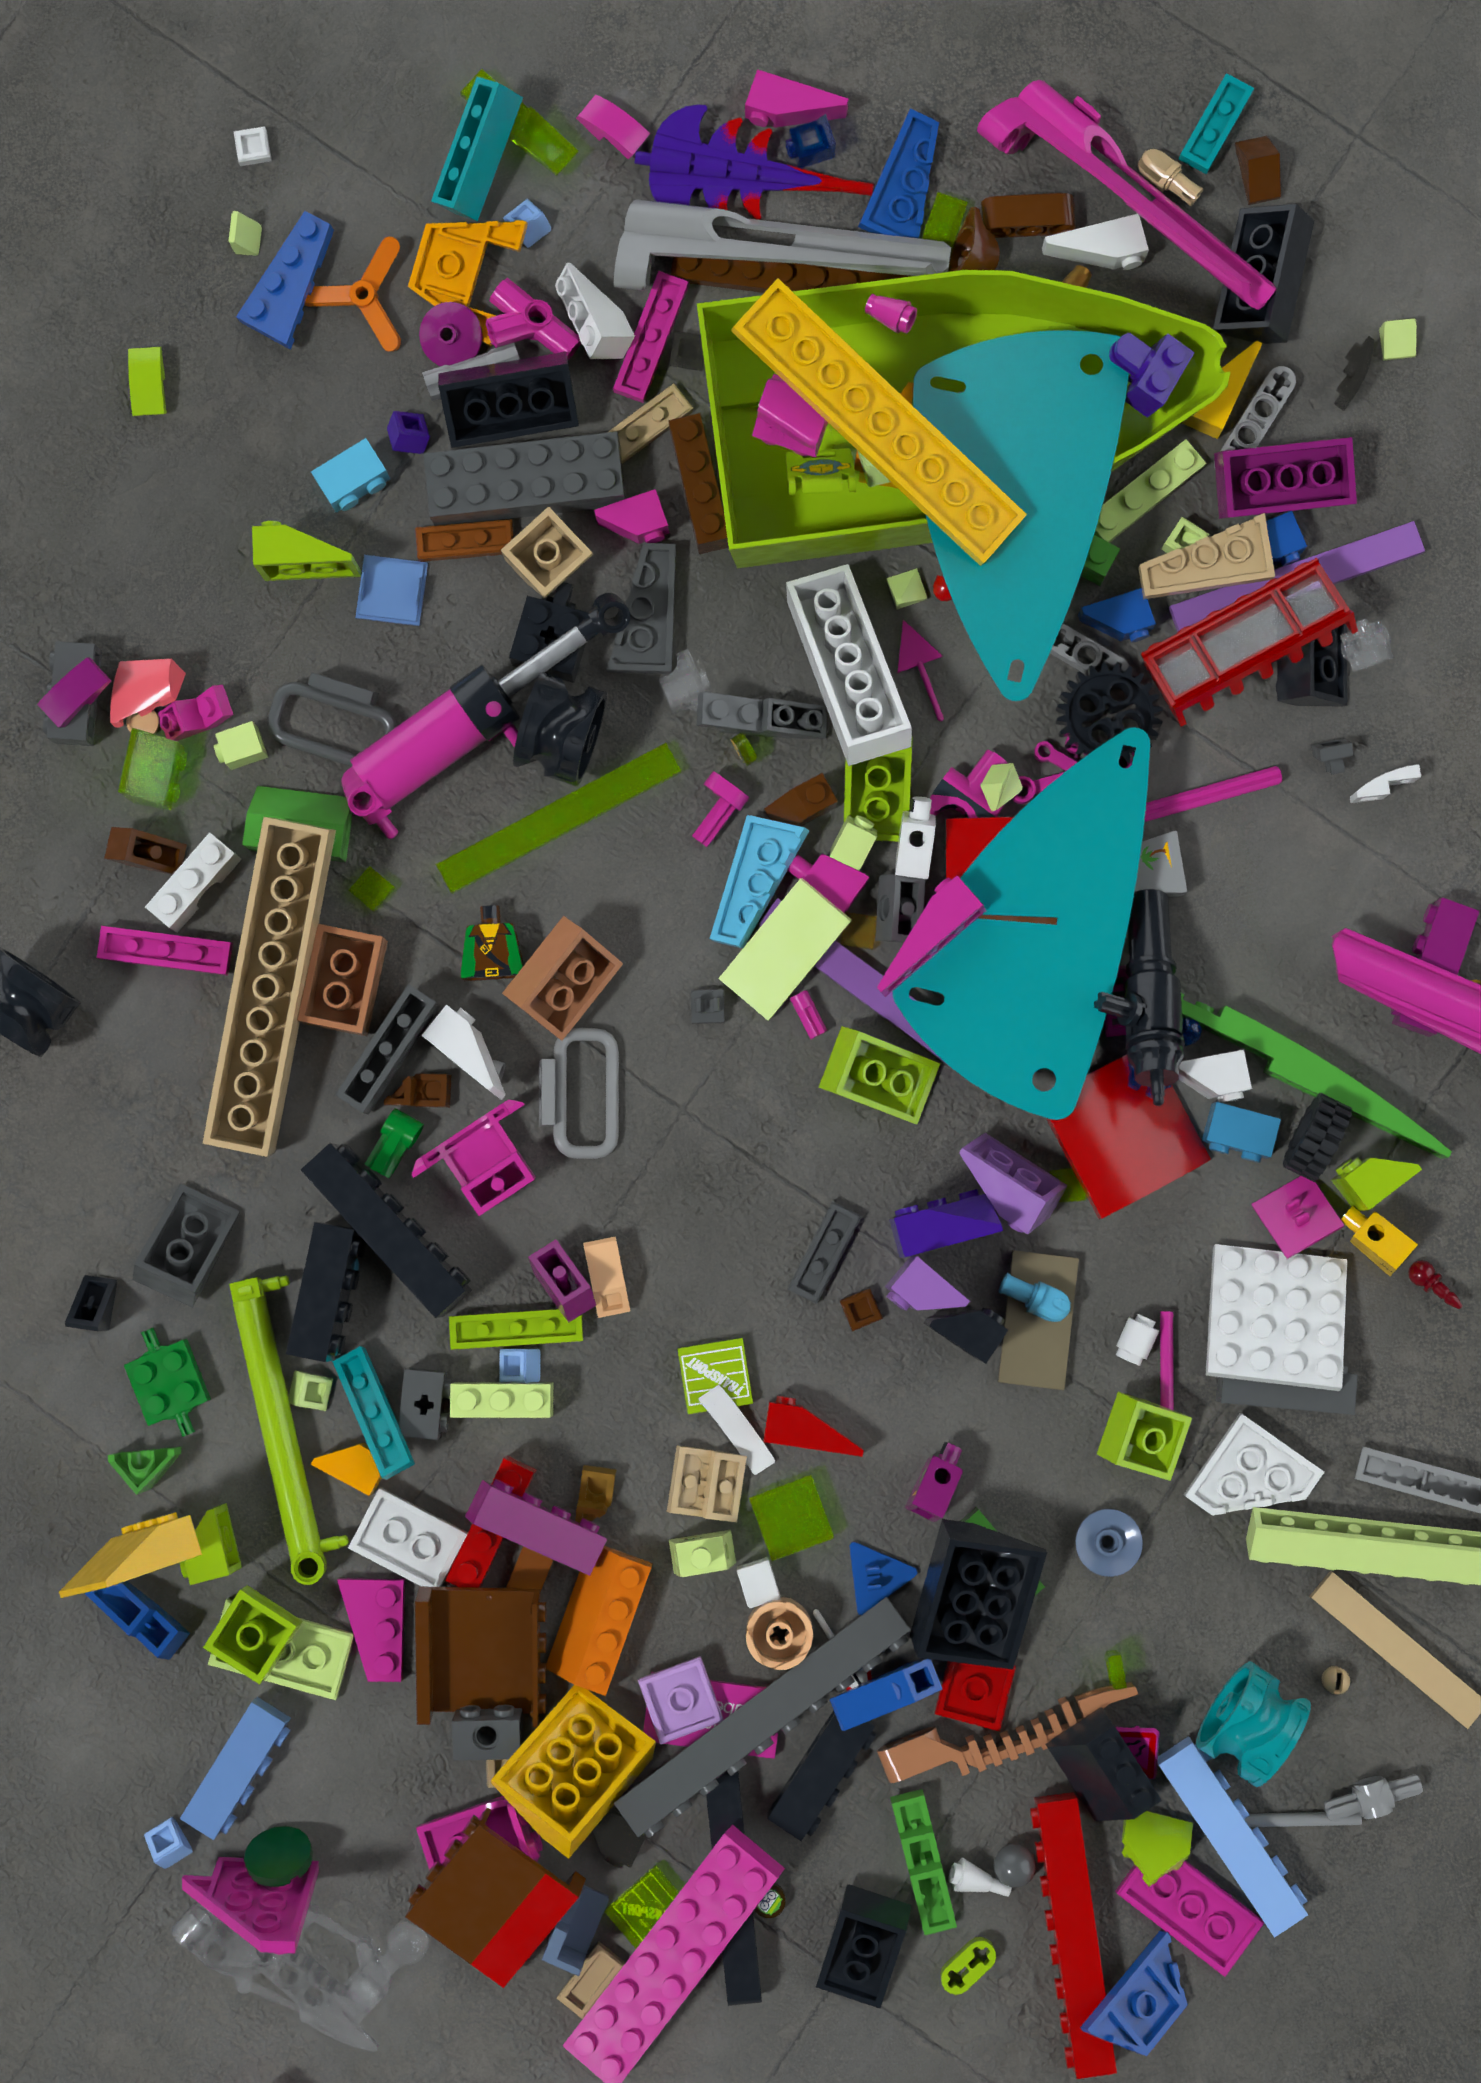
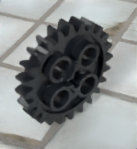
[1055,662,1163,766]

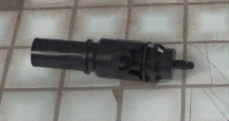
[1094,889,1185,1106]

